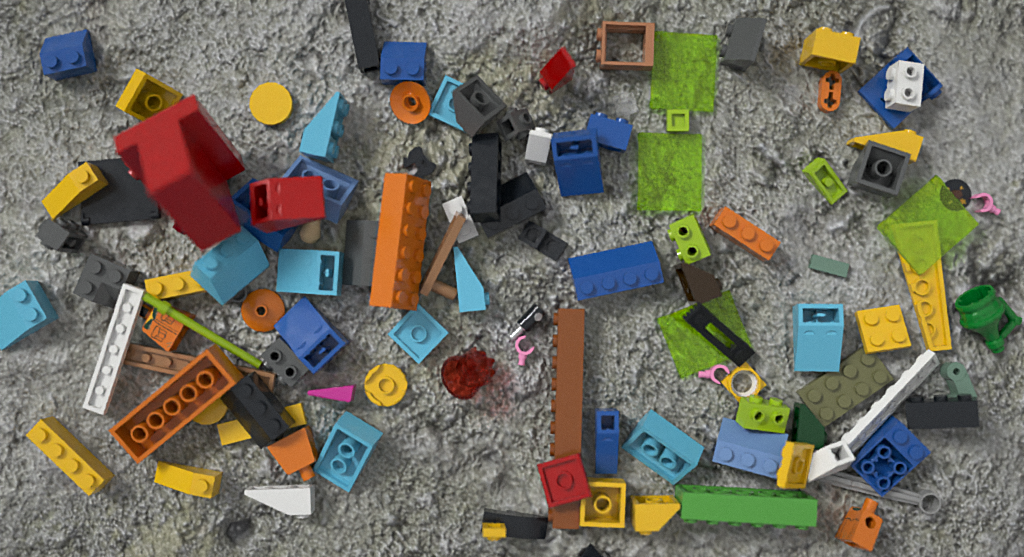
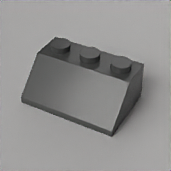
[342,220,379,287]

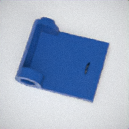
[857,47,943,130]

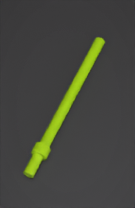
[142,292,262,369]

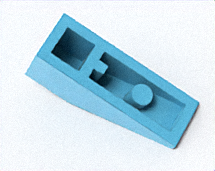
[453,247,490,312]

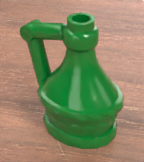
[955,285,1022,353]

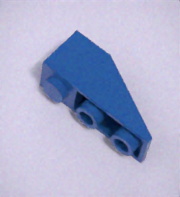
[595,408,619,474]

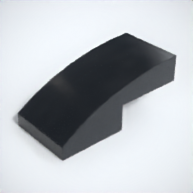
[518,220,568,262]

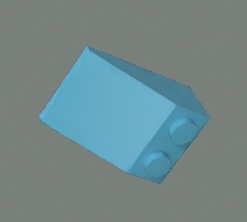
[0,280,59,351]
[313,411,383,492]

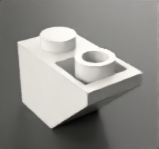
[524,128,552,166]
[807,440,855,483]

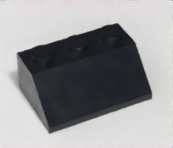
[469,172,547,239]
[220,371,295,449]

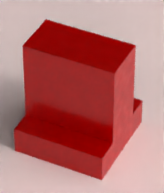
[113,94,246,252]

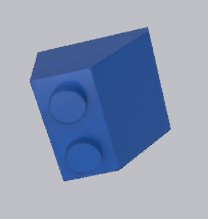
[39,29,98,81]
[380,41,427,86]

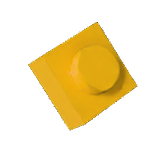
[482,523,506,541]

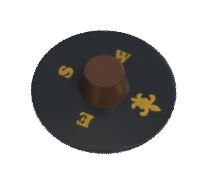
[939,179,971,211]

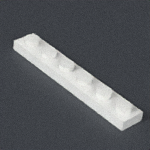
[82,283,146,415]
[841,349,940,454]

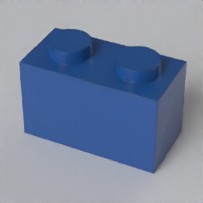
[586,112,633,154]

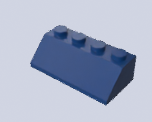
[568,241,664,301]

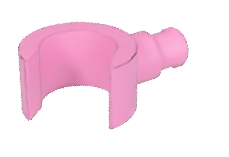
[970,193,1001,215]
[515,335,534,366]
[698,364,730,384]

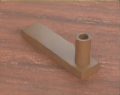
[419,211,466,301]

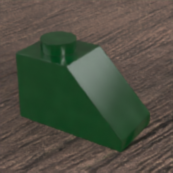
[791,402,827,450]

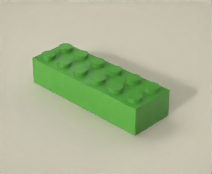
[675,484,818,530]

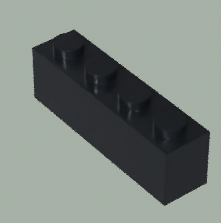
[467,132,502,223]

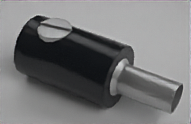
[509,303,546,341]

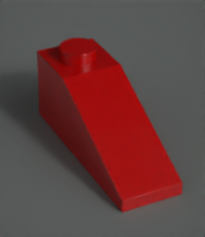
[538,46,576,94]

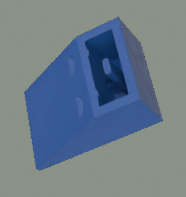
[551,128,604,197]
[274,296,350,374]
[850,416,931,497]

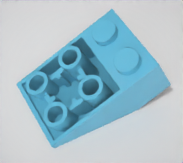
[299,92,349,163]
[276,249,344,296]
[792,304,844,372]

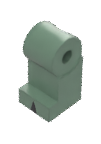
[940,362,977,398]

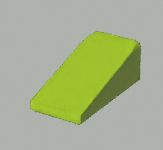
[802,158,848,205]

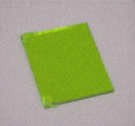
[649,31,717,113]
[637,132,702,211]
[876,175,979,275]
[657,290,752,378]

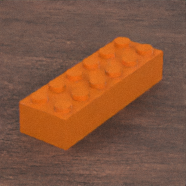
[369,173,431,311]
[108,344,244,464]

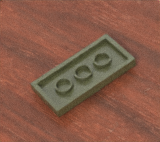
[796,346,894,427]

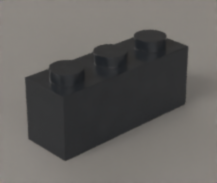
[905,394,980,429]

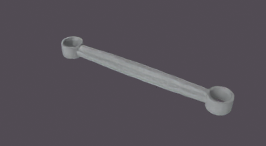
[817,471,942,514]

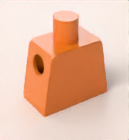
[267,425,319,481]

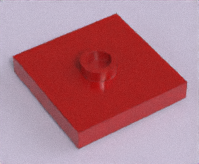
[537,453,592,508]

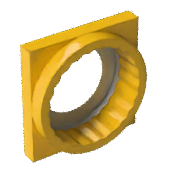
[720,362,766,403]

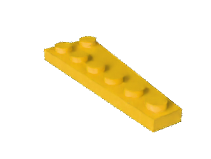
[891,220,952,351]

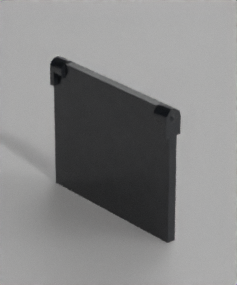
[78,158,161,226]

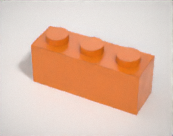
[709,206,781,262]

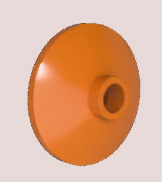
[390,81,431,124]
[241,289,285,332]

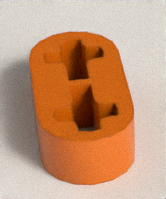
[817,71,842,113]

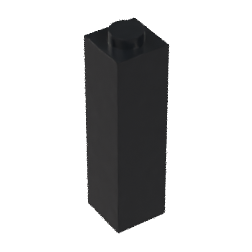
[345,0,380,74]

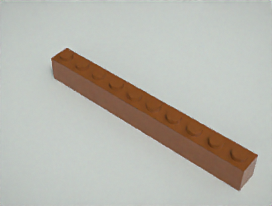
[548,308,585,529]

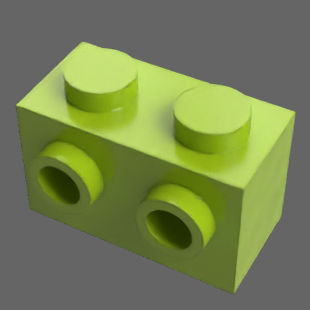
[667,213,712,264]
[735,395,790,434]

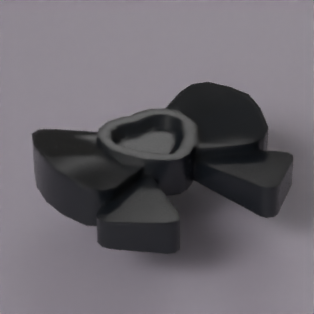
[404,146,437,179]

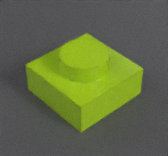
[666,109,689,132]

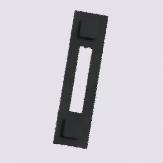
[683,301,755,367]

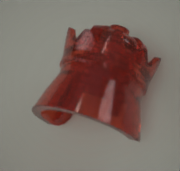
[441,347,496,400]

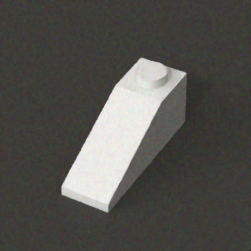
[244,484,315,518]

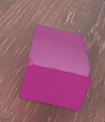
[307,384,356,402]

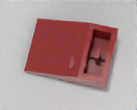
[250,176,326,233]

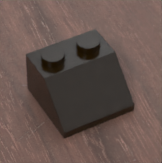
[674,262,723,306]

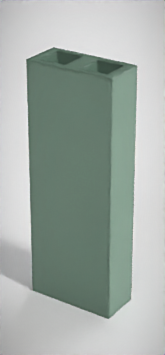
[808,254,850,278]

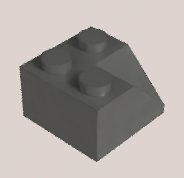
[73,253,140,309]

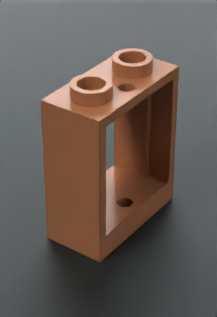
[596,21,655,71]

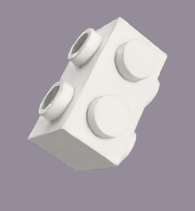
[884,60,924,112]

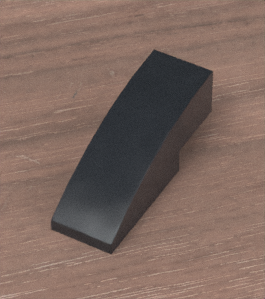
[480,508,548,539]

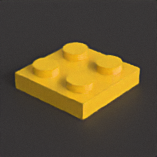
[854,305,911,354]
[776,441,815,488]

